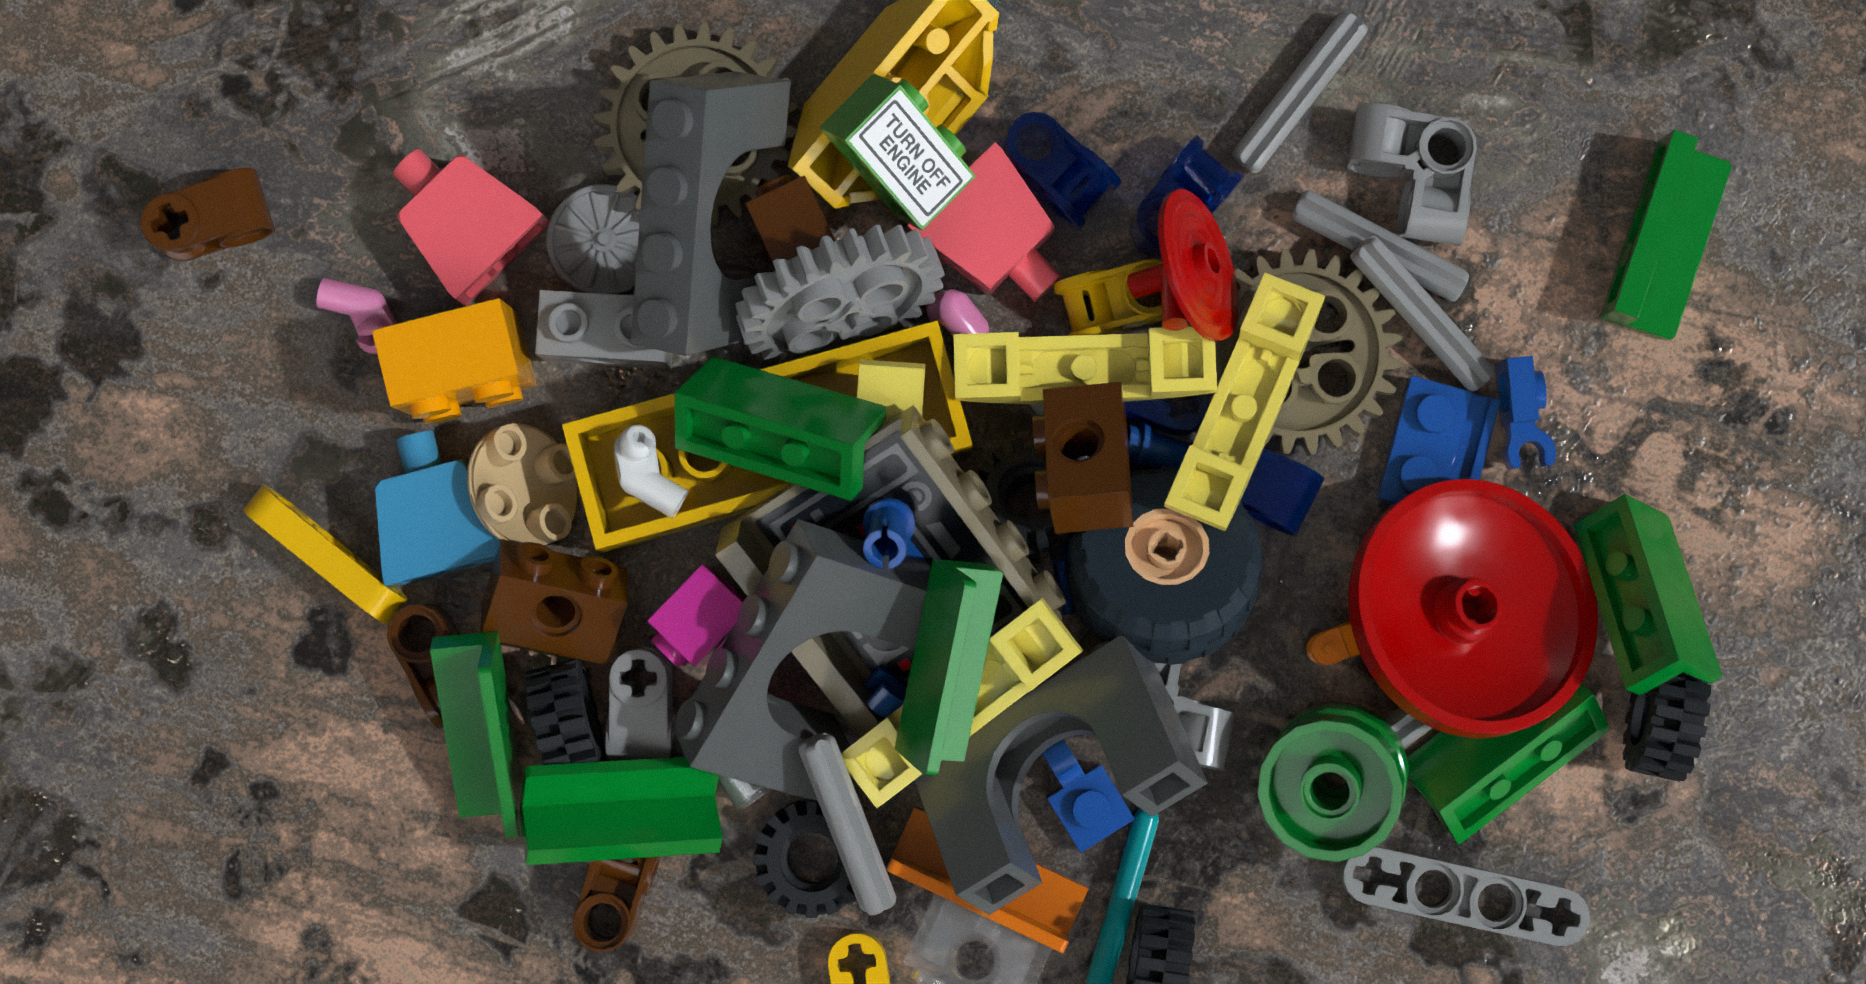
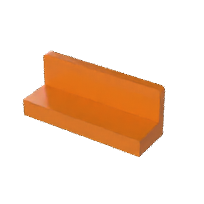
[886,806,1089,953]

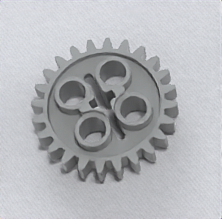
[735,225,945,363]

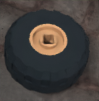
[1067,467,1263,665]

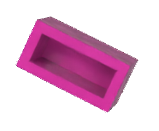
[648,564,745,667]

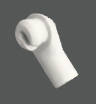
[614,425,689,519]

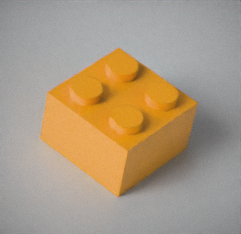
[372,298,537,424]

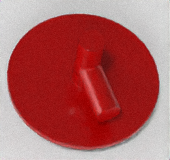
[1127,189,1239,342]

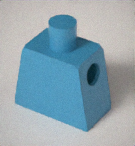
[375,430,501,587]

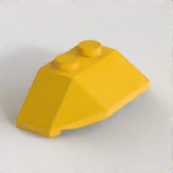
[787,0,999,209]

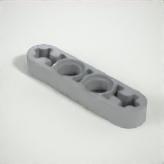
[1339,846,1590,946]

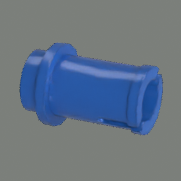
[1127,422,1193,472]
[862,498,916,569]

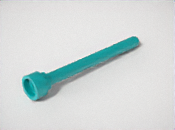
[1085,808,1159,984]

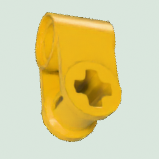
[1053,259,1163,336]

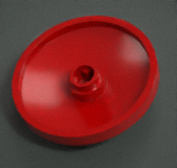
[1348,479,1598,738]

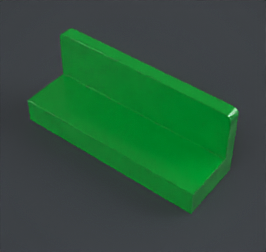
[1599,129,1732,341]
[674,358,886,501]
[1573,494,1722,696]
[894,559,1004,775]
[430,631,523,838]
[1407,683,1611,845]
[519,757,723,865]

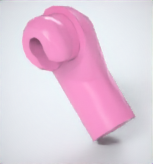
[316,278,397,354]
[926,289,989,376]

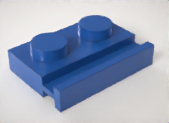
[1375,375,1501,504]

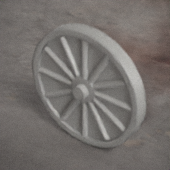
[546,184,640,295]

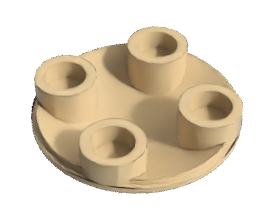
[467,423,578,546]

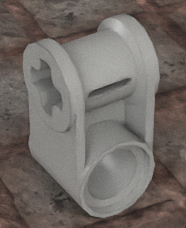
[606,646,676,761]

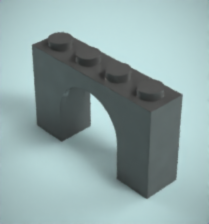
[631,71,791,356]
[674,519,931,801]
[914,636,1208,915]

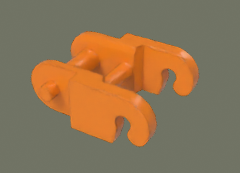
[1306,620,1360,665]

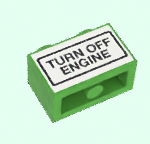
[819,73,976,231]

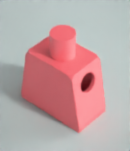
[907,142,1062,302]
[393,149,549,307]

